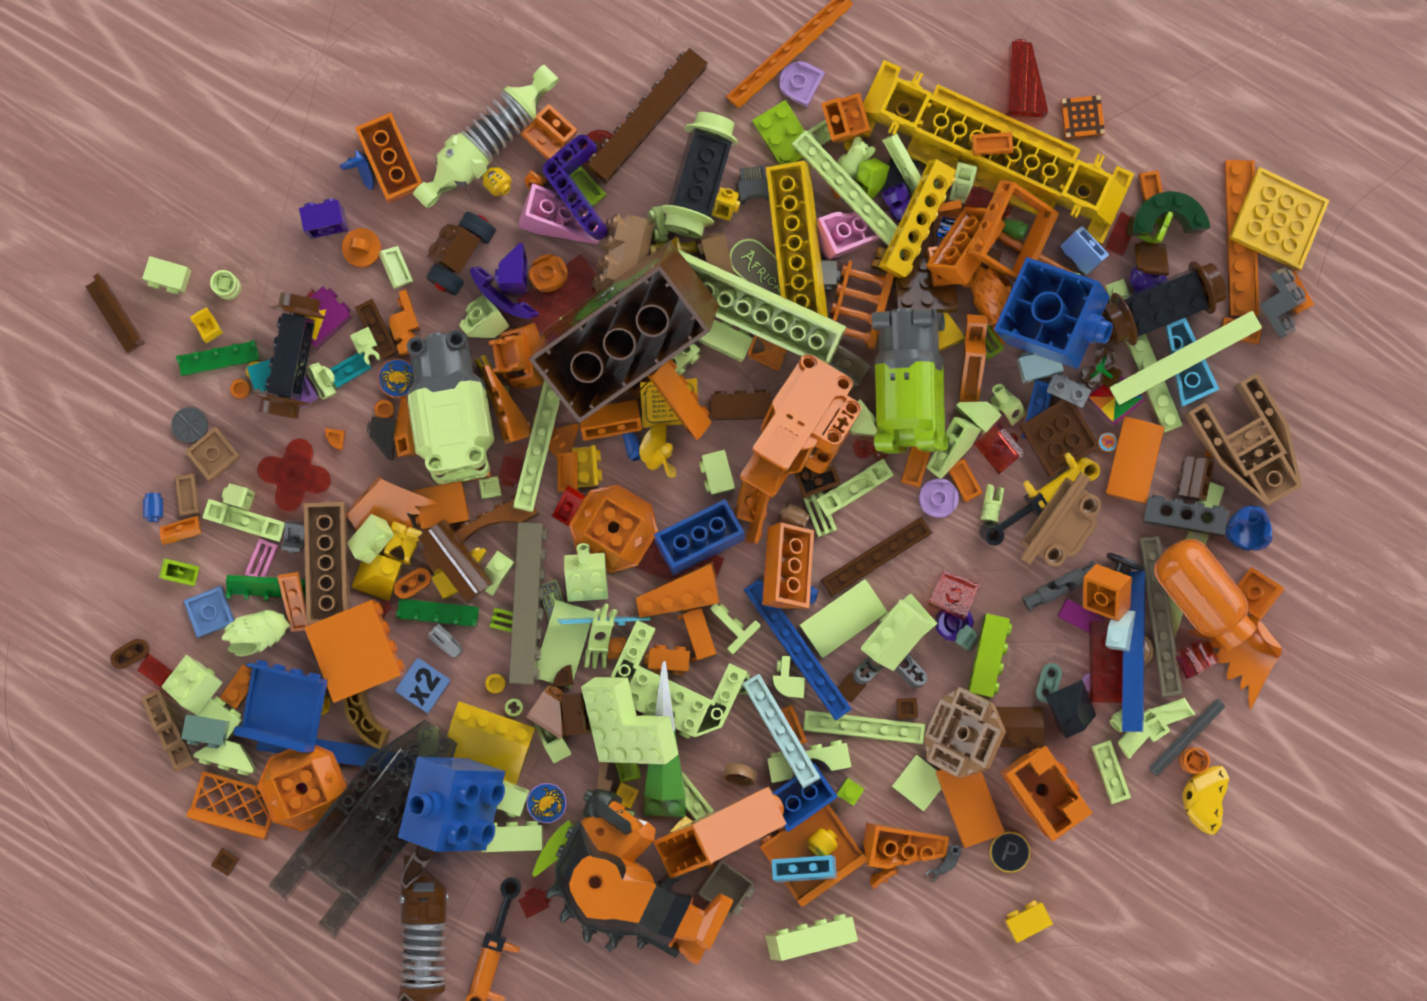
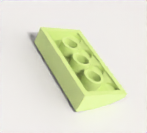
[799,579,887,658]

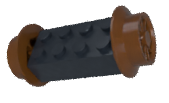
[1102,261,1227,346]
[253,292,326,419]

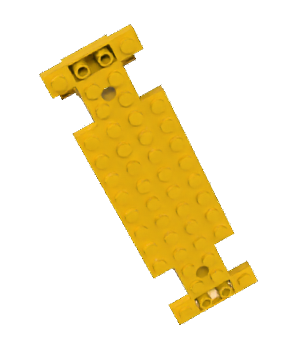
[860,60,1134,245]

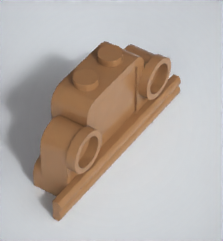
[1020,472,1101,566]

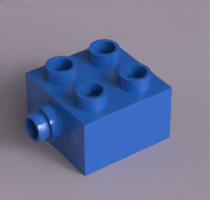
[994,257,1113,369]
[398,757,505,852]

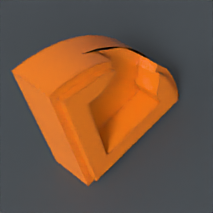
[325,428,346,451]

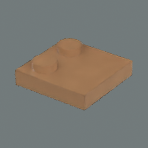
[185,426,241,482]

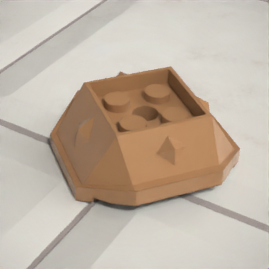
[924,687,1006,778]

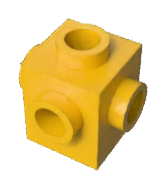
[711,187,741,221]

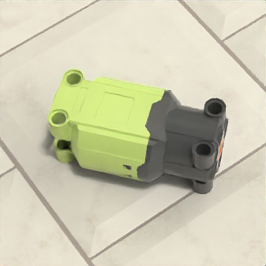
[406,330,495,485]

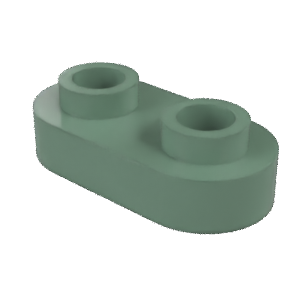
[1035,663,1062,703]

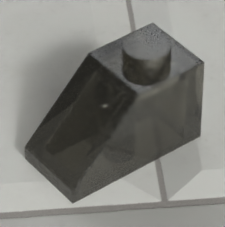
[367,417,397,461]

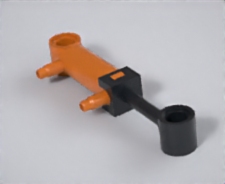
[465,877,522,1001]

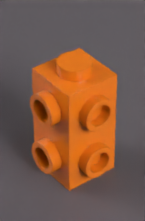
[644,645,690,676]

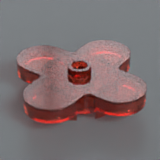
[257,438,331,512]

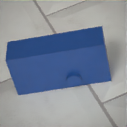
[654,499,744,576]

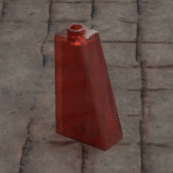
[1006,39,1048,118]

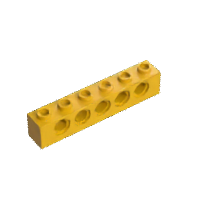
[879,159,956,278]

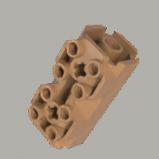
[592,214,654,293]

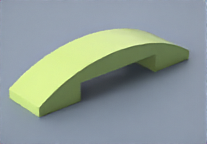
[816,459,894,517]
[203,499,285,542]

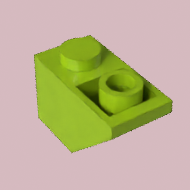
[855,158,890,199]

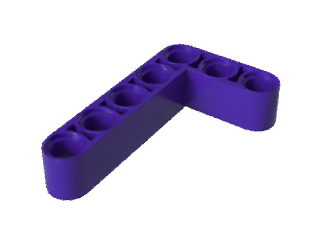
[543,134,608,240]

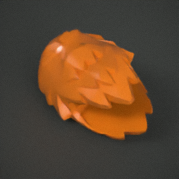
[972,266,1012,328]

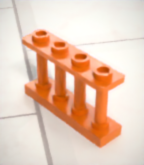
[830,260,894,351]

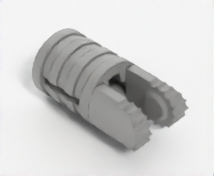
[427,624,463,658]

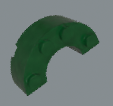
[1127,191,1211,237]

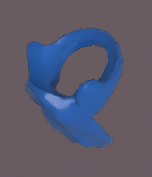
[340,150,375,190]

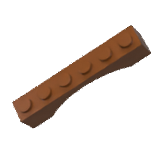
[421,494,539,573]

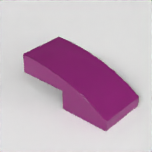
[1057,599,1104,636]

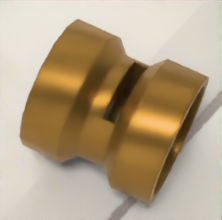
[870,247,887,273]

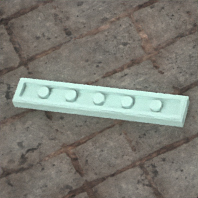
[742,674,821,789]

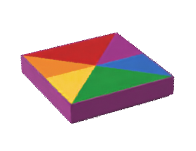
[1088,376,1145,425]

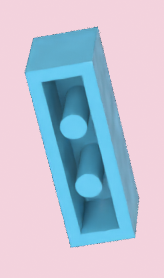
[772,855,837,883]

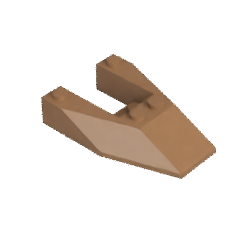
[1184,373,1302,506]

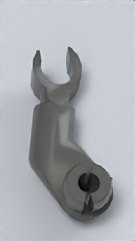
[925,845,961,882]

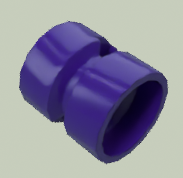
[882,183,911,220]

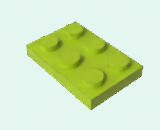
[752,100,805,165]

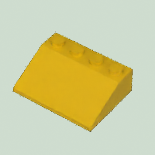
[441,701,536,785]

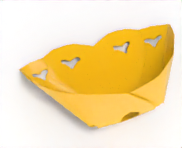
[1182,766,1229,835]

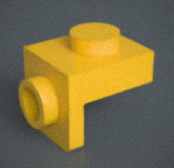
[190,307,223,343]

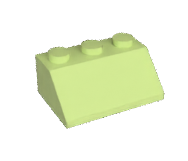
[860,599,932,671]

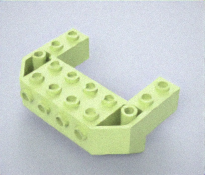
[611,620,747,739]

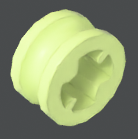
[505,698,523,717]

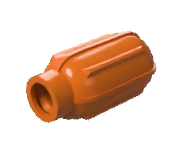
[1154,539,1257,650]

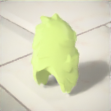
[222,610,290,657]

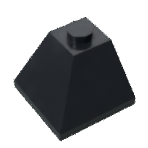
[1046,680,1096,738]

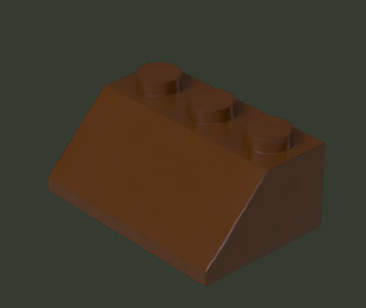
[996,707,1044,748]

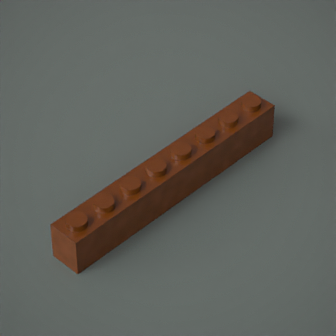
[588,48,708,184]

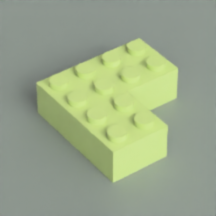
[581,677,679,764]

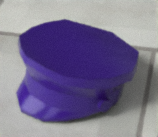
[935,603,974,641]

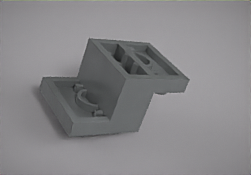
[1260,267,1306,339]

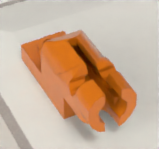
[389,289,421,356]

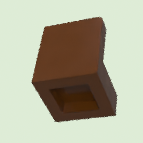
[837,672,866,702]

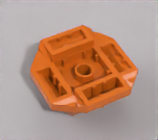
[569,484,658,573]
[257,745,349,832]

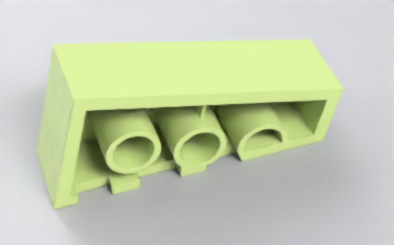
[765,914,858,961]

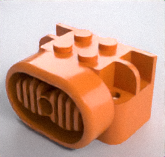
[1000,745,1093,842]

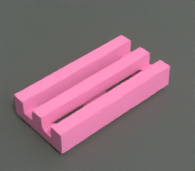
[244,538,279,577]

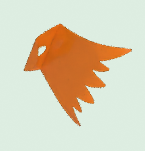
[346,477,437,550]
[1188,615,1282,710]

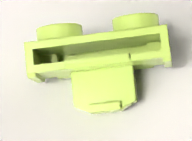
[647,206,671,244]
[306,362,337,400]

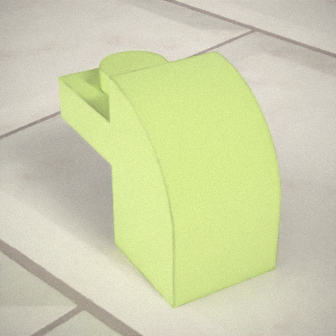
[772,656,805,698]

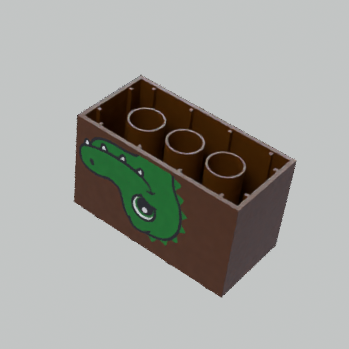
[529,240,719,423]

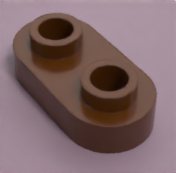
[110,639,150,669]

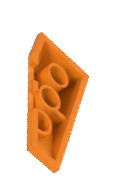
[482,365,532,444]
[863,822,949,869]

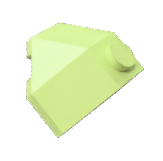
[459,294,510,338]
[848,399,877,437]

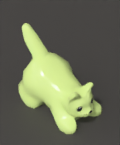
[837,136,876,180]

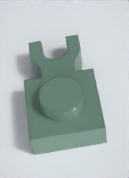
[955,625,979,652]

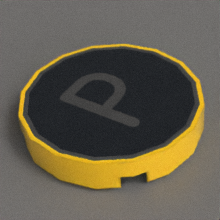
[989,832,1030,873]

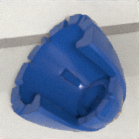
[1225,505,1272,551]

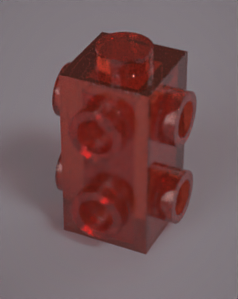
[965,186,1013,222]

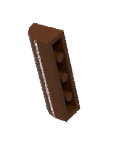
[417,520,494,603]

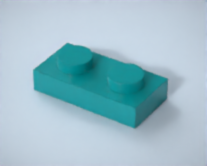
[329,353,372,388]

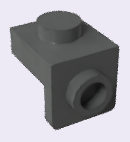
[281,520,305,553]

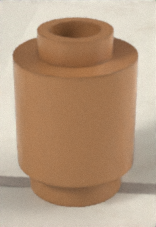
[779,503,810,528]

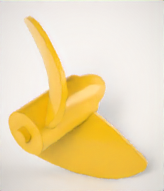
[639,423,677,478]

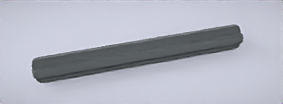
[1149,699,1225,776]

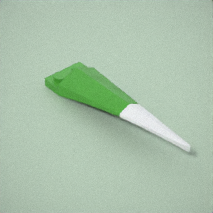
[644,661,686,817]

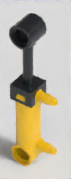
[979,452,1100,546]

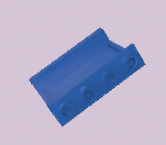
[233,660,328,752]

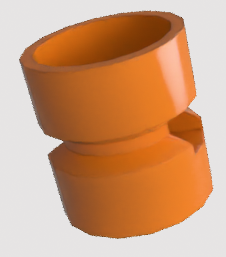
[1178,747,1210,774]

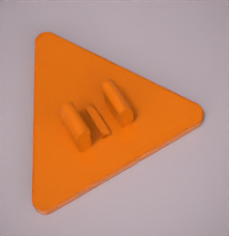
[548,424,579,458]

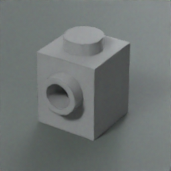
[821,260,840,291]

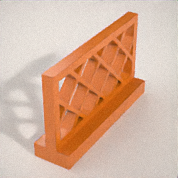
[186,771,272,841]

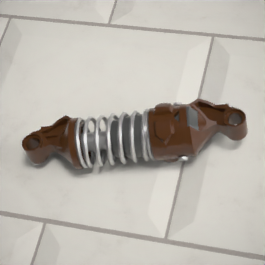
[397,845,448,1001]

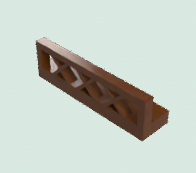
[85,273,145,354]

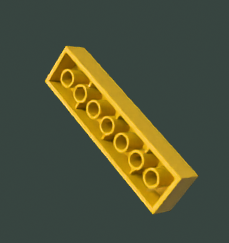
[766,161,828,318]

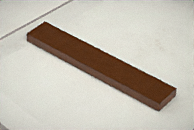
[821,517,932,597]

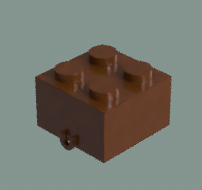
[561,693,592,736]

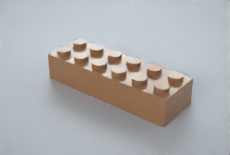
[304,502,350,625]

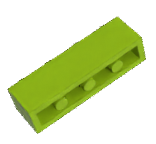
[968,613,1012,698]

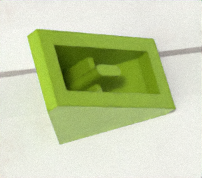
[159,558,200,586]

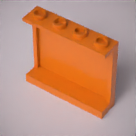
[304,600,405,703]
[759,804,867,908]

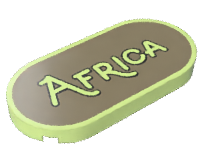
[730,239,781,296]

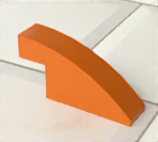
[959,314,988,402]

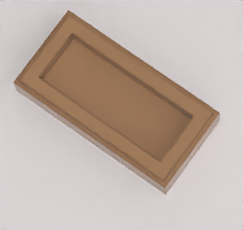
[175,474,201,516]

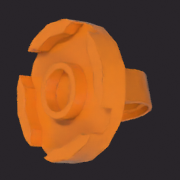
[342,228,382,268]

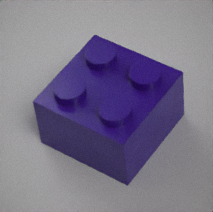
[299,198,349,239]

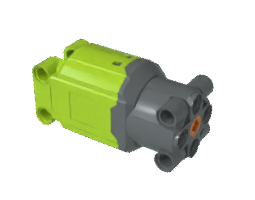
[872,308,948,453]

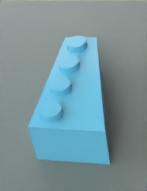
[1165,318,1219,408]

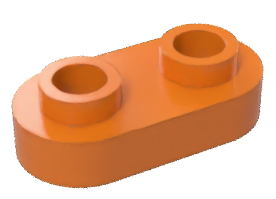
[394,568,432,599]

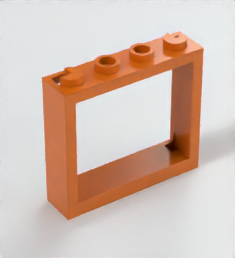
[968,180,1059,282]

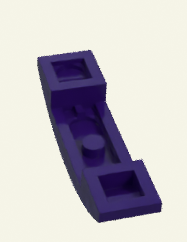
[470,266,539,318]

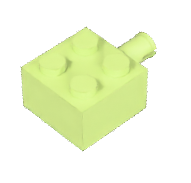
[564,543,608,602]

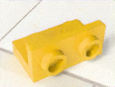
[572,445,603,488]

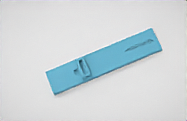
[557,616,650,626]

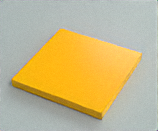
[1229,167,1329,272]

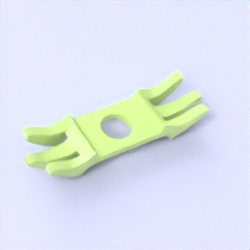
[584,604,618,669]

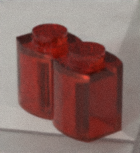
[1175,639,1220,679]

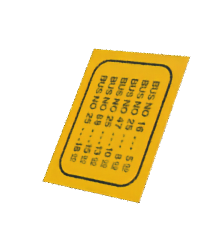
[640,378,698,428]

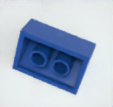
[772,763,838,832]

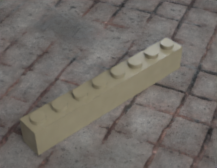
[509,522,548,686]

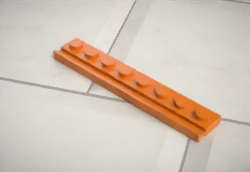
[1224,160,1260,317]

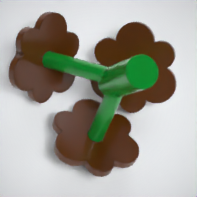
[1081,347,1122,388]

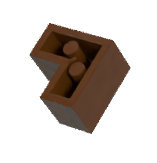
[792,465,841,500]

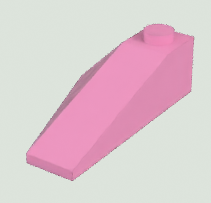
[518,184,599,244]
[817,211,897,261]

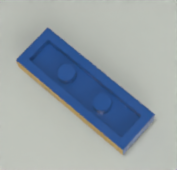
[1019,380,1052,440]

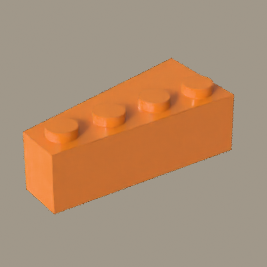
[636,562,720,618]

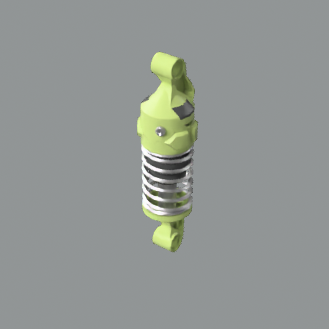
[413,65,559,209]

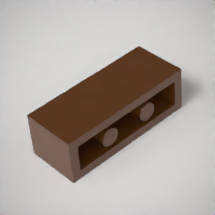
[711,390,771,421]

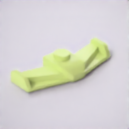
[1118,698,1195,759]

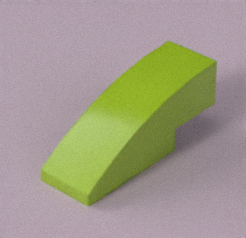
[532,820,574,877]

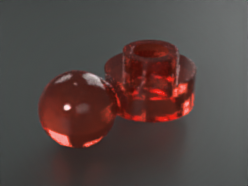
[853,437,888,460]

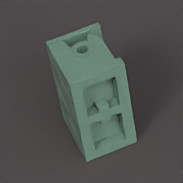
[181,714,230,749]

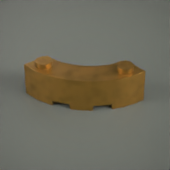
[343,690,392,750]

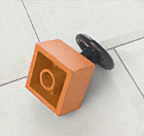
[1083,553,1144,622]

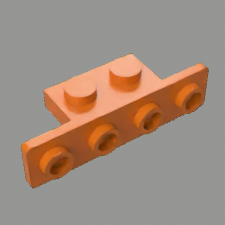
[734,480,771,544]

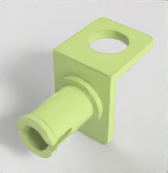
[990,384,1026,426]

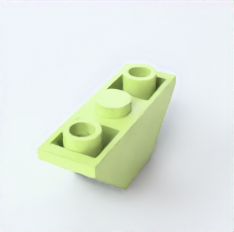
[194,740,257,776]

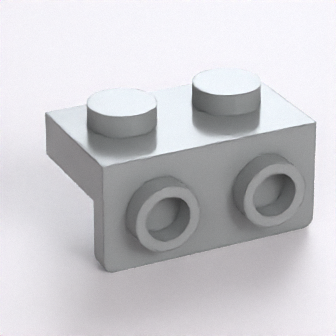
[1047,373,1091,408]

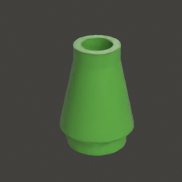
[1001,218,1029,240]

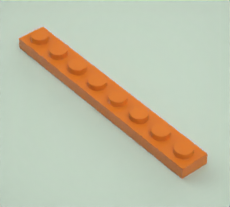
[725,0,853,109]

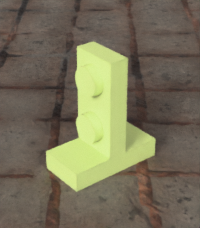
[710,604,761,655]

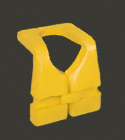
[384,521,423,566]

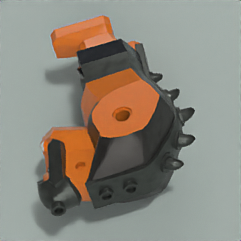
[546,789,733,965]

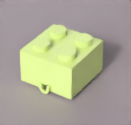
[162,655,223,715]

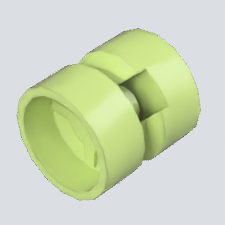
[210,270,241,300]

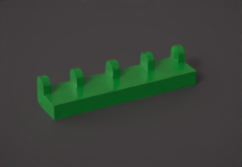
[176,340,260,377]
[226,575,306,602]
[396,598,480,627]

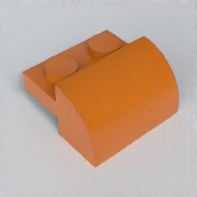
[821,93,871,142]
[521,104,577,160]

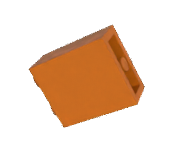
[414,481,471,531]

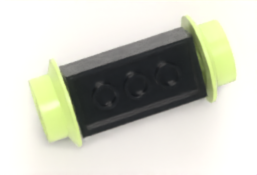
[660,112,738,238]

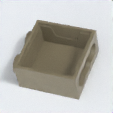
[698,859,755,917]

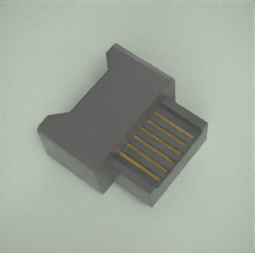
[737,165,770,205]

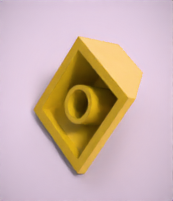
[351,554,403,601]

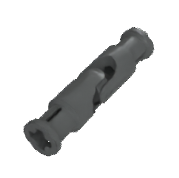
[1022,560,1096,612]

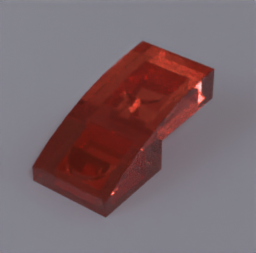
[137,653,173,695]

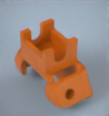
[488,323,544,389]

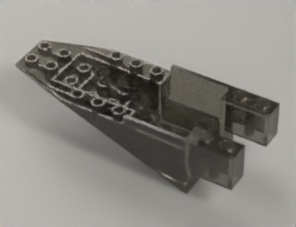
[268,720,458,939]

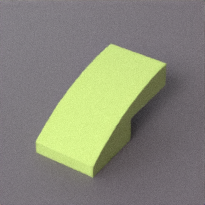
[949,162,978,204]

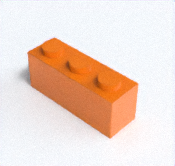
[580,400,642,441]

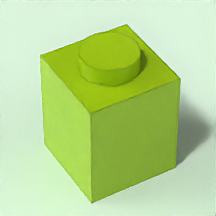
[836,777,865,806]

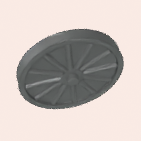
[172,407,208,443]

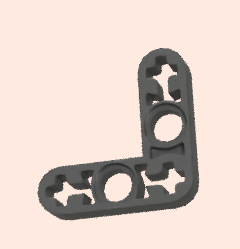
[853,654,927,688]

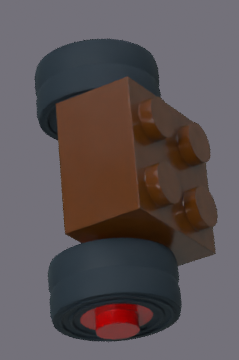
[426,212,496,296]

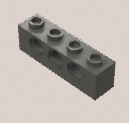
[1143,495,1229,537]

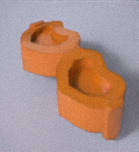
[869,866,899,889]

